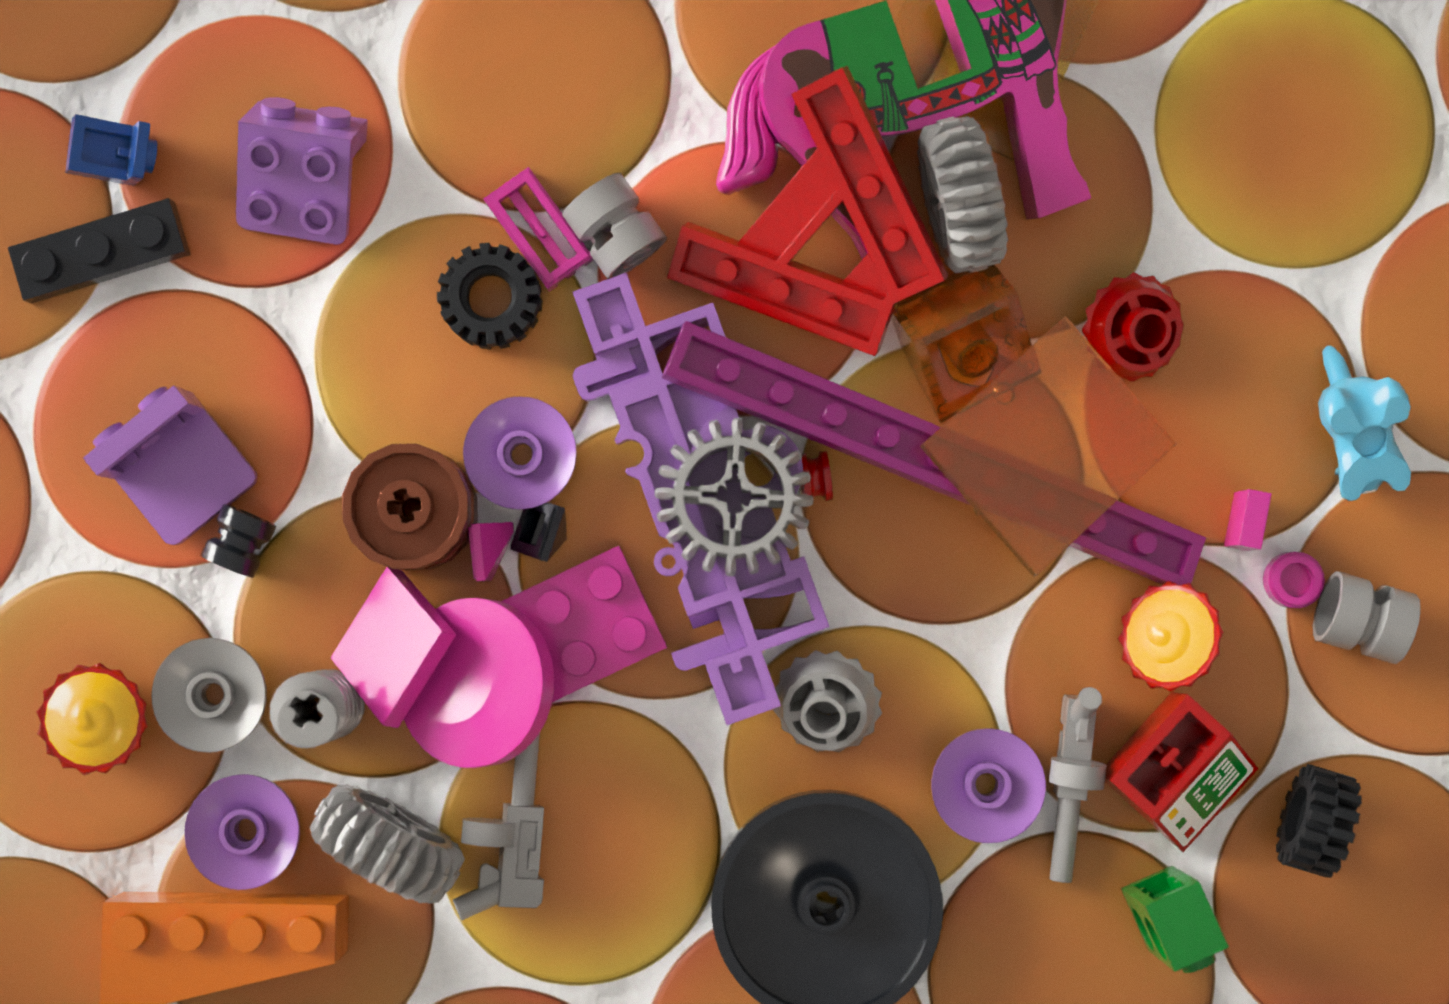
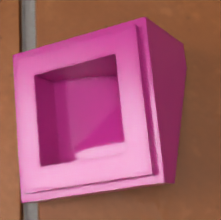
[468,522,514,582]

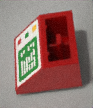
[1105,691,1259,853]

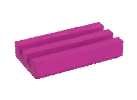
[483,167,594,292]

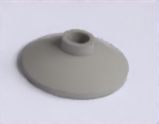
[151,638,267,752]

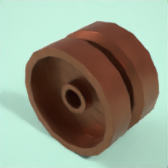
[342,444,478,570]

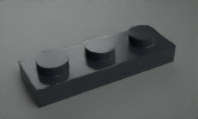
[8,198,191,304]

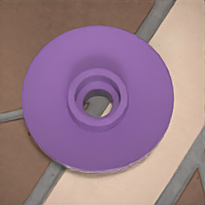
[463,397,577,510]
[931,728,1046,843]
[184,774,300,890]

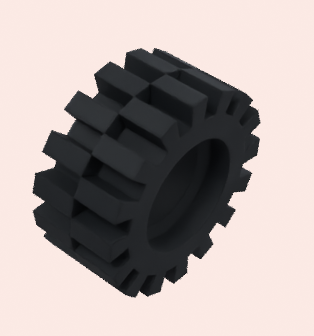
[437,243,543,350]
[1276,764,1362,878]

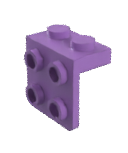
[236,97,368,245]
[83,385,257,545]

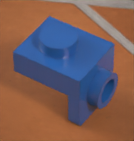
[65,114,157,186]

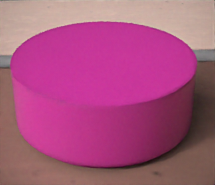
[1263,552,1325,608]

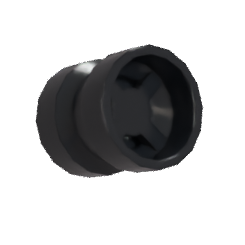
[200,504,277,578]

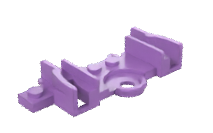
[573,273,830,725]

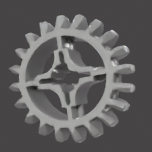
[917,116,1008,273]
[655,418,813,576]
[310,784,465,903]

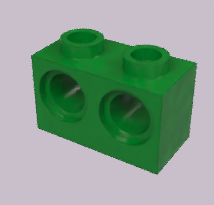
[1121,865,1229,973]

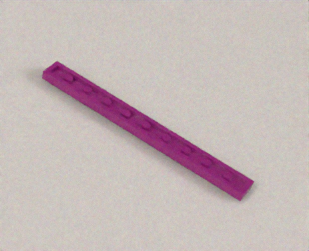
[662,321,1206,585]

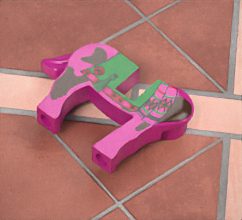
[716,0,1091,259]

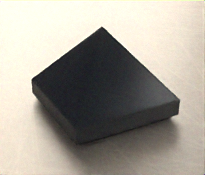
[510,502,567,562]

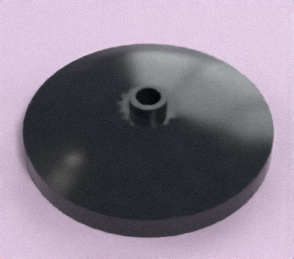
[711,789,943,1004]

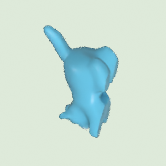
[1318,346,1411,501]

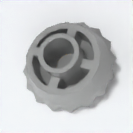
[773,650,882,752]

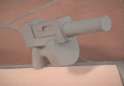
[1049,687,1107,883]
[453,733,544,921]

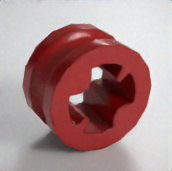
[801,450,833,501]

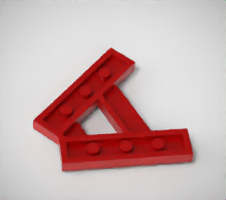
[667,65,948,356]

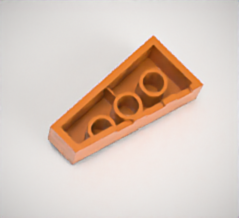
[100,891,349,1004]

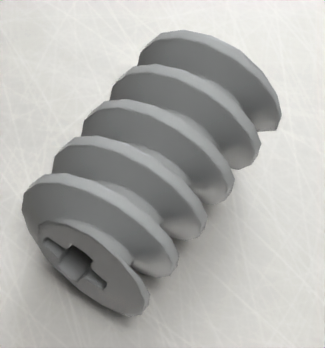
[270,669,365,748]

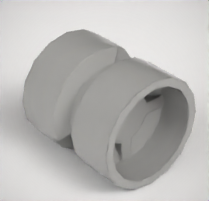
[562,173,667,279]
[1313,571,1421,664]

